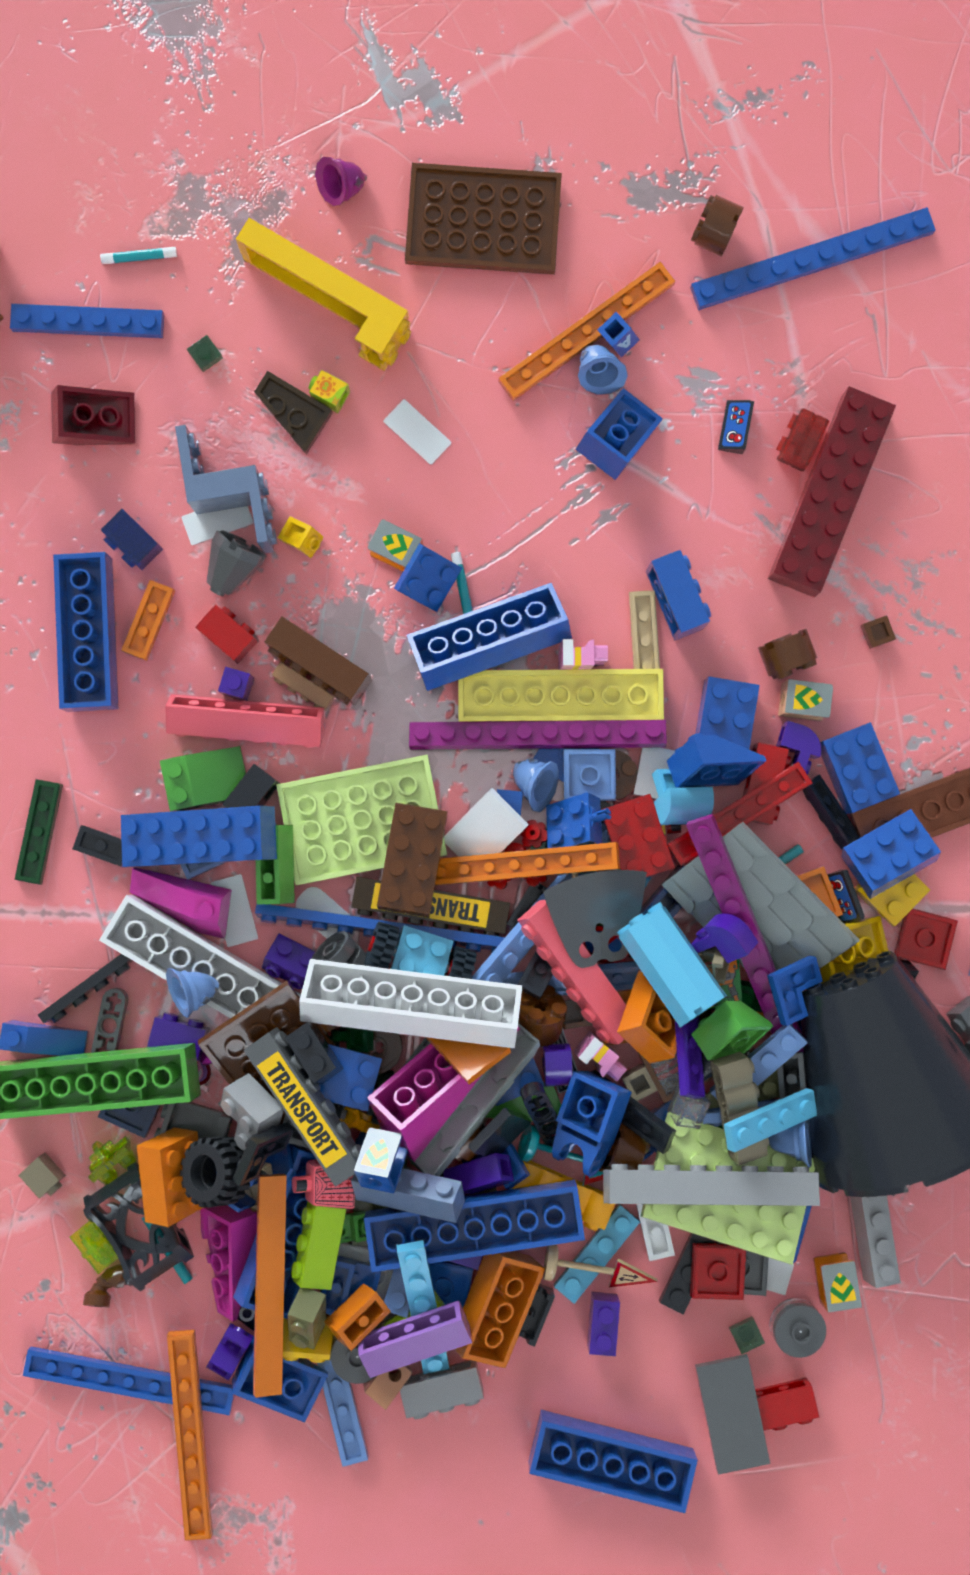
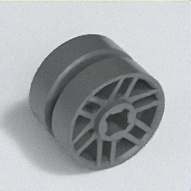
[311,931,366,966]

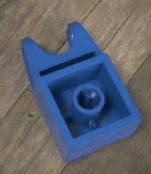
[552,1071,632,1177]

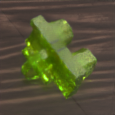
[88,1136,136,1185]
[69,1221,118,1274]

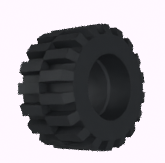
[180,1136,251,1208]

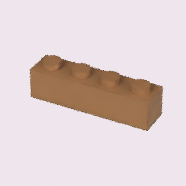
[272,662,335,711]

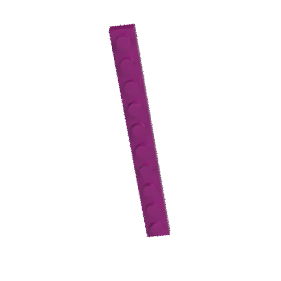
[409,720,667,750]
[686,814,804,1053]

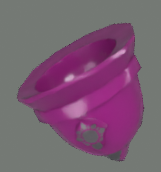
[315,156,367,206]

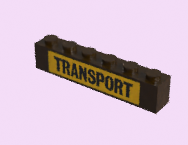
[351,877,510,936]

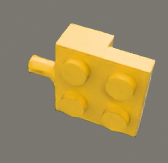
[854,874,930,927]

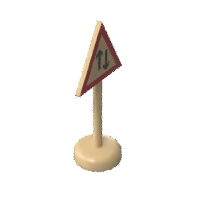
[543,1244,657,1288]

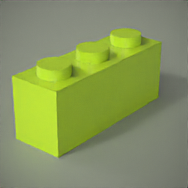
[291,1201,346,1290]

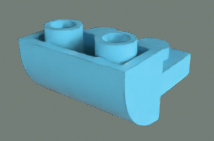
[652,769,714,825]

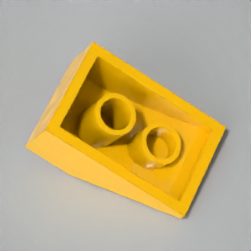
[820,916,888,983]

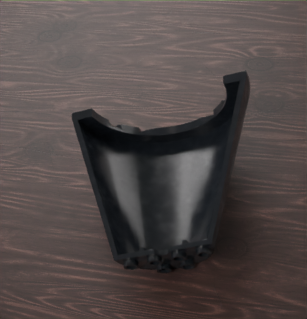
[801,951,970,1197]

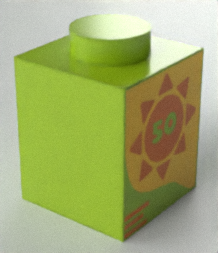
[308,370,350,413]

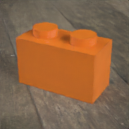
[324,1283,391,1351]

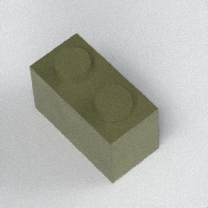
[288,1288,327,1350]

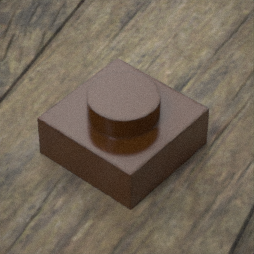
[861,615,896,649]

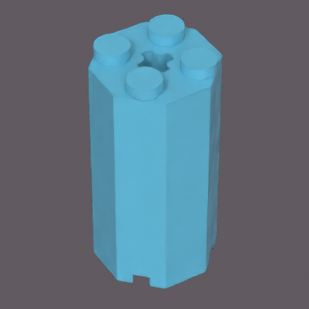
[617,902,727,1027]

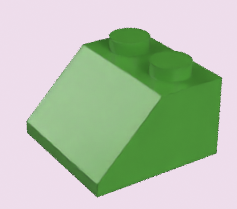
[691,1000,773,1060]

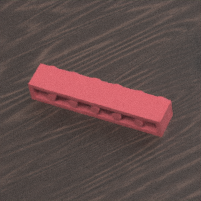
[165,694,324,748]
[518,900,626,1045]

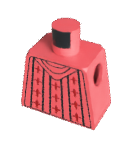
[292,1159,355,1209]

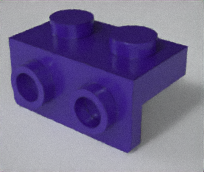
[262,933,315,989]

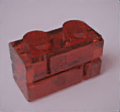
[776,408,829,472]

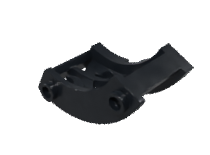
[83,1161,194,1291]

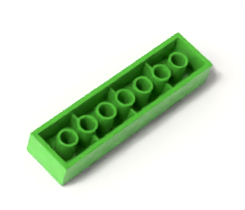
[0,1043,201,1119]

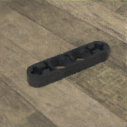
[520,1082,558,1147]

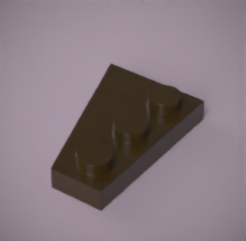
[254,371,333,455]

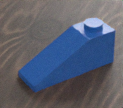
[0,1020,88,1056]

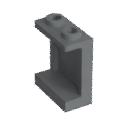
[154,1102,233,1139]

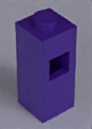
[443,1153,514,1196]

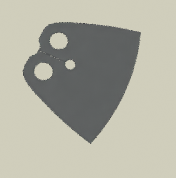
[543,870,647,968]

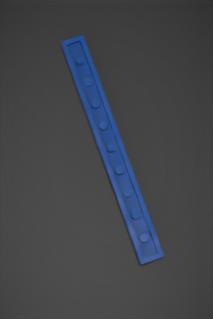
[690,207,936,310]
[255,903,505,954]

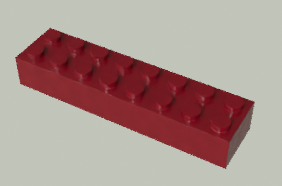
[768,386,896,598]

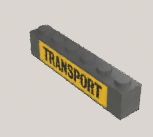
[243,1027,362,1187]

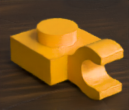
[340,1106,380,1133]

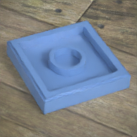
[563,749,616,801]

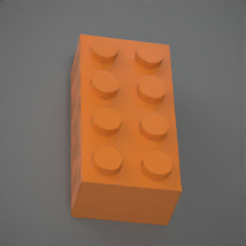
[454,1251,546,1368]

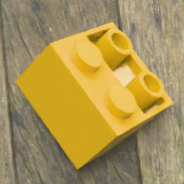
[283,1314,335,1363]

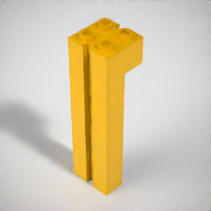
[236,218,411,371]

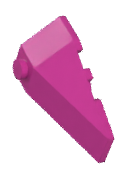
[130,867,232,939]
[200,1205,257,1322]

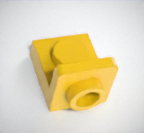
[277,516,323,558]

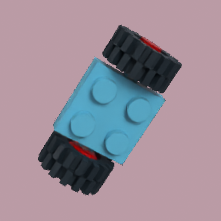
[364,921,477,979]

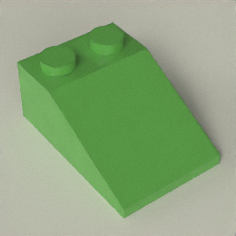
[160,746,246,812]

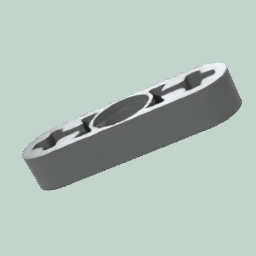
[91,988,128,1053]

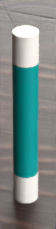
[100,246,177,265]
[451,552,473,614]

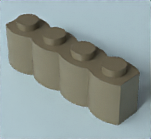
[710,1051,769,1166]

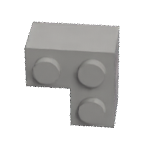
[220,1073,283,1150]

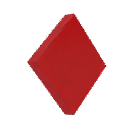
[894,908,958,970]
[690,1243,746,1300]

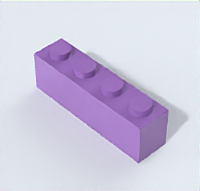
[358,1301,472,1378]

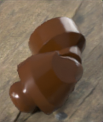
[83,1264,128,1308]

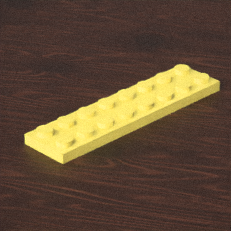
[458,669,664,722]

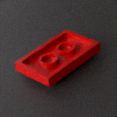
[601,794,675,877]

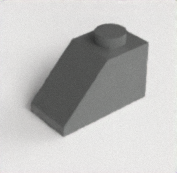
[777,1052,807,1099]

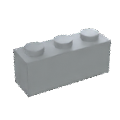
[400,1360,484,1419]

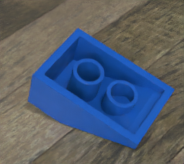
[575,388,663,480]
[667,733,766,788]
[319,1044,382,1112]
[232,1336,328,1422]

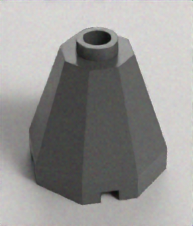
[207,530,267,596]

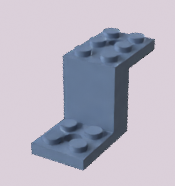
[175,425,277,554]

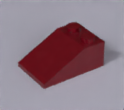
[51,385,135,445]

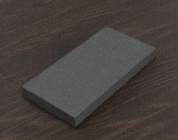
[695,1354,770,1475]

